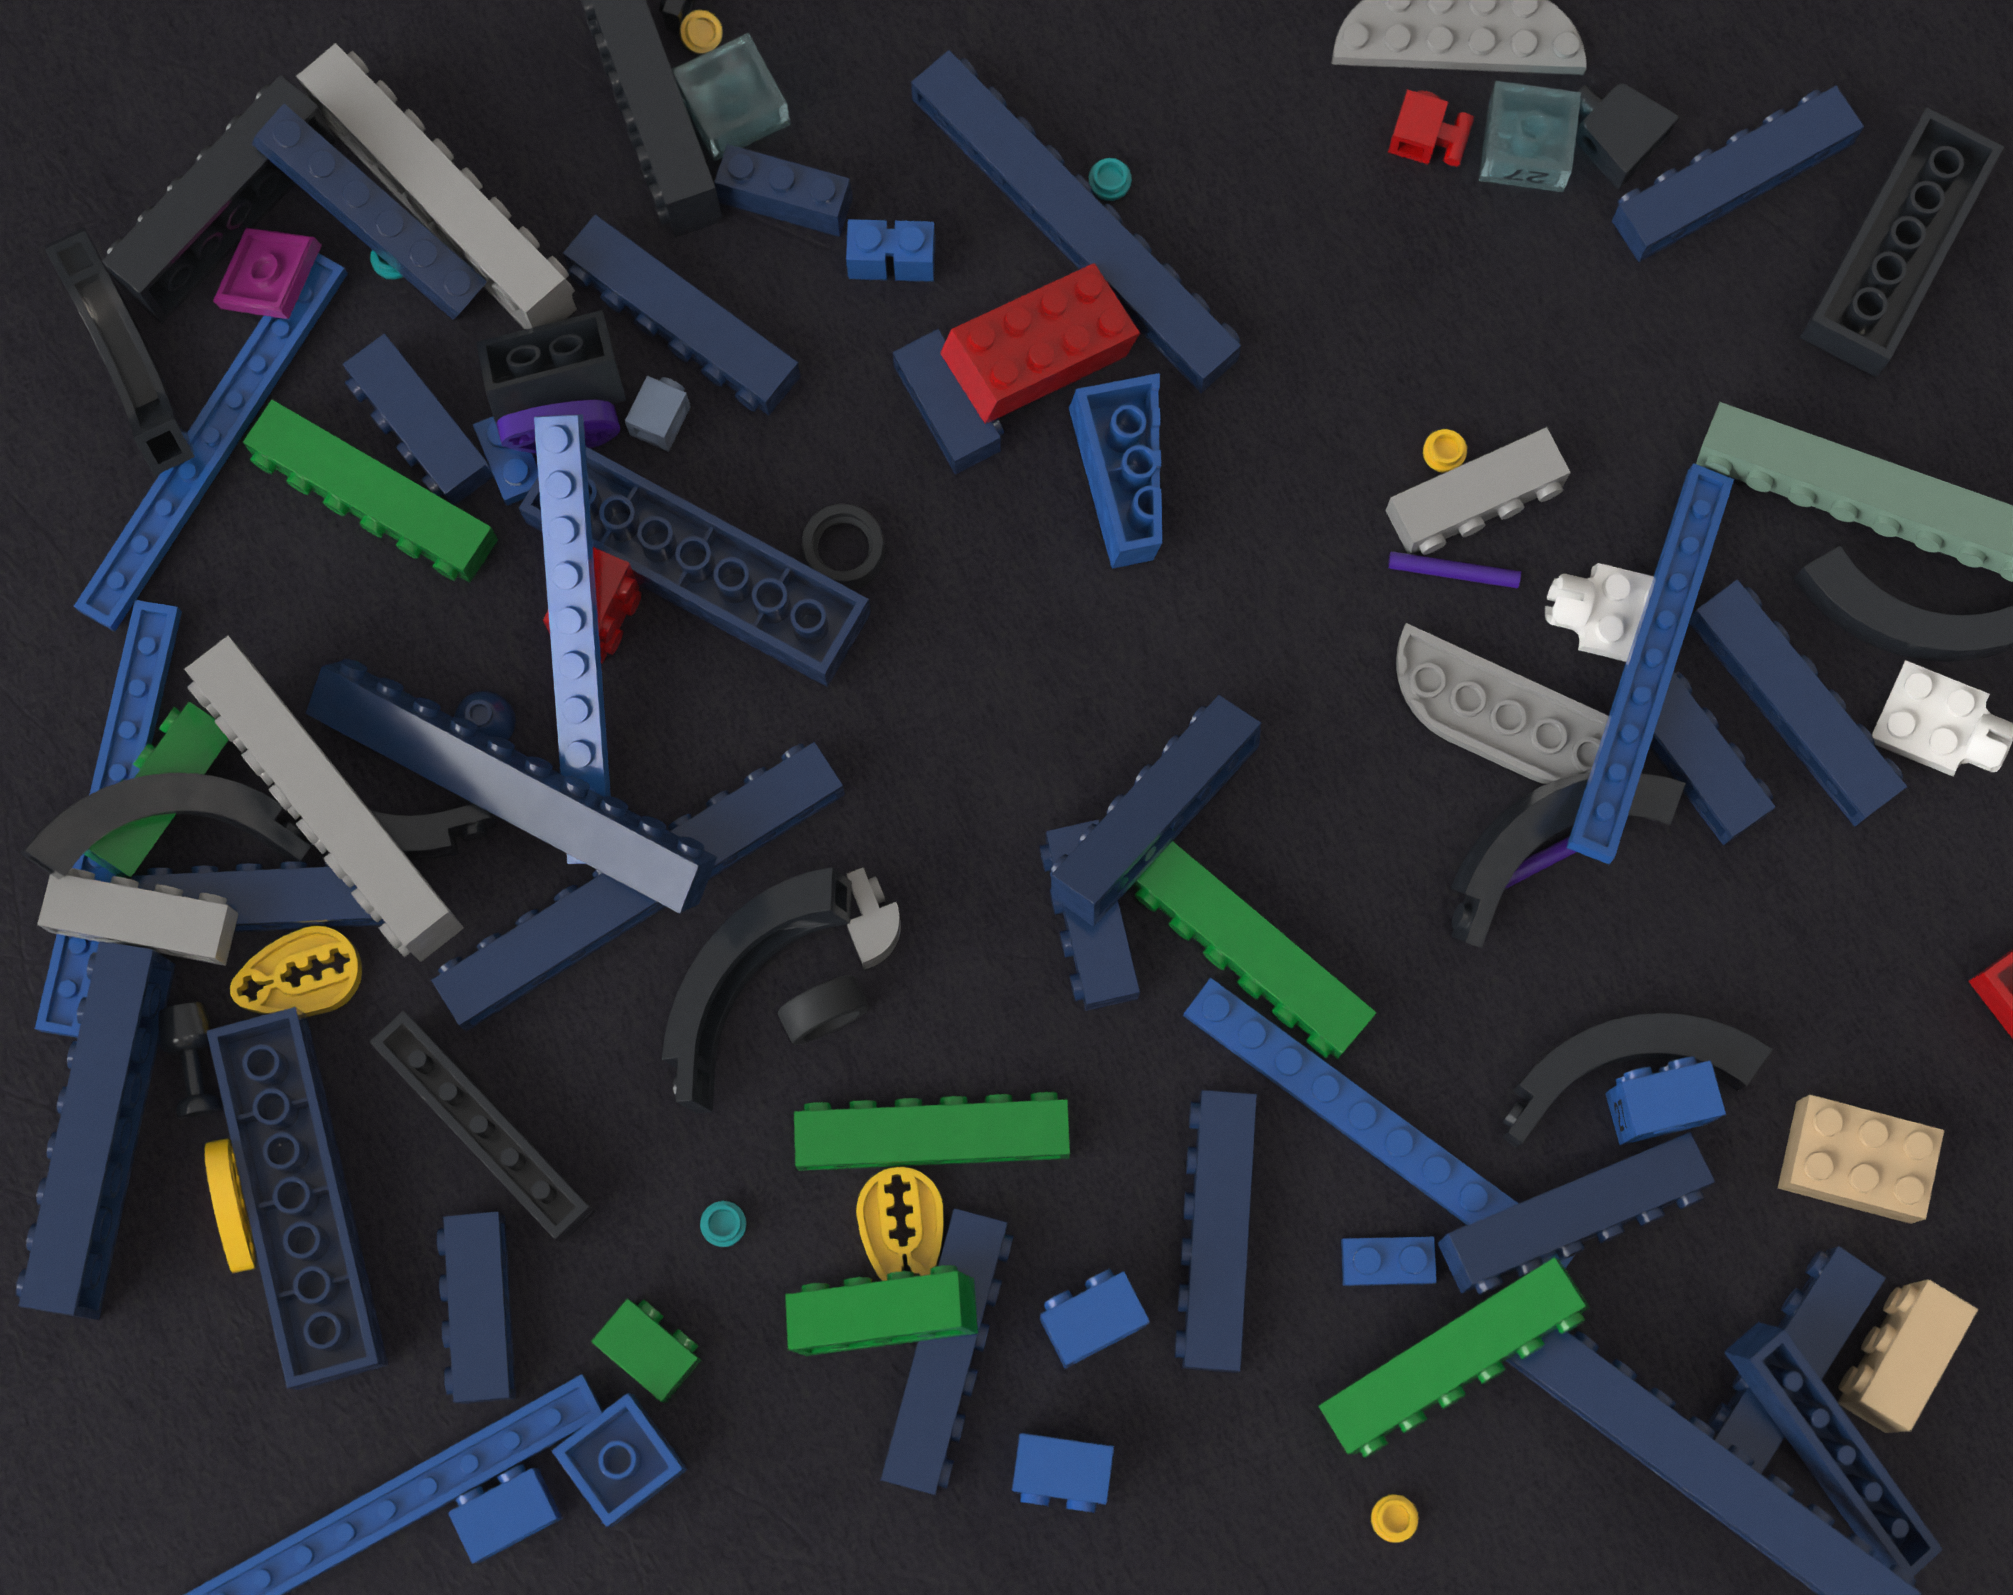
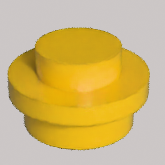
[680,10,722,54]
[1423,429,1467,473]
[1371,1495,1418,1542]

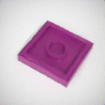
[213,228,321,319]

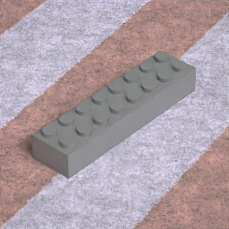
[297,43,577,330]
[184,636,464,962]

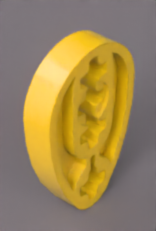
[230,926,362,1016]
[205,1138,256,1273]
[856,1167,944,1281]

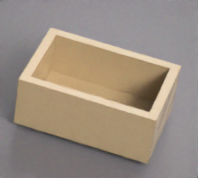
[1778,1095,1944,1224]
[1838,1279,1978,1433]

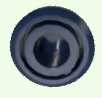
[454,691,516,740]

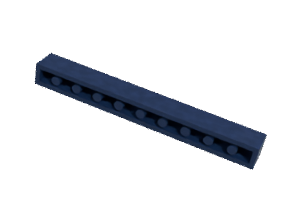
[911,50,1241,393]
[305,659,717,913]
[431,742,845,1032]
[1506,1329,1921,1595]

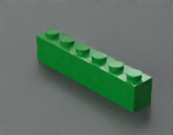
[243,400,498,582]
[1133,841,1377,1060]
[794,1092,1070,1171]
[1319,1257,1590,1458]

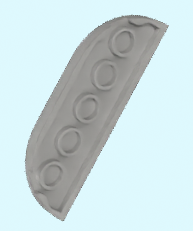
[1332,0,1586,75]
[1396,623,1609,784]

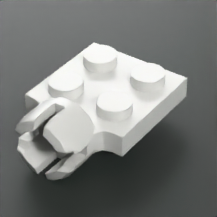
[1545,563,1654,661]
[1872,660,2013,776]

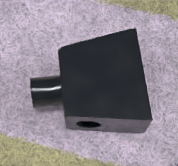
[1569,83,1679,190]

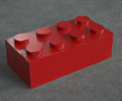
[940,263,1140,424]

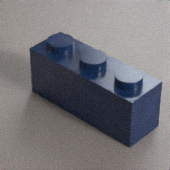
[714,144,852,237]
[893,329,1004,475]

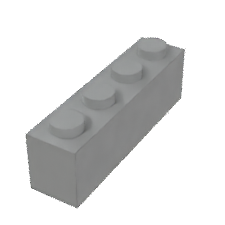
[1386,427,1571,555]
[37,868,239,966]

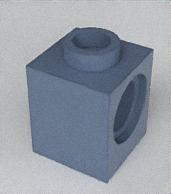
[625,376,690,452]

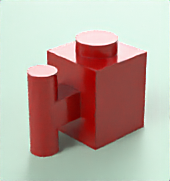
[1388,90,1474,166]

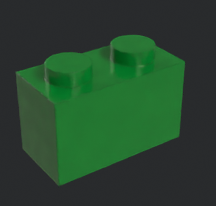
[591,1299,702,1403]

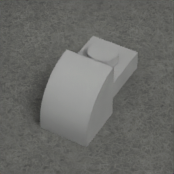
[847,868,901,970]

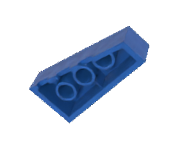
[1069,373,1162,569]

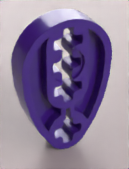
[496,400,620,453]

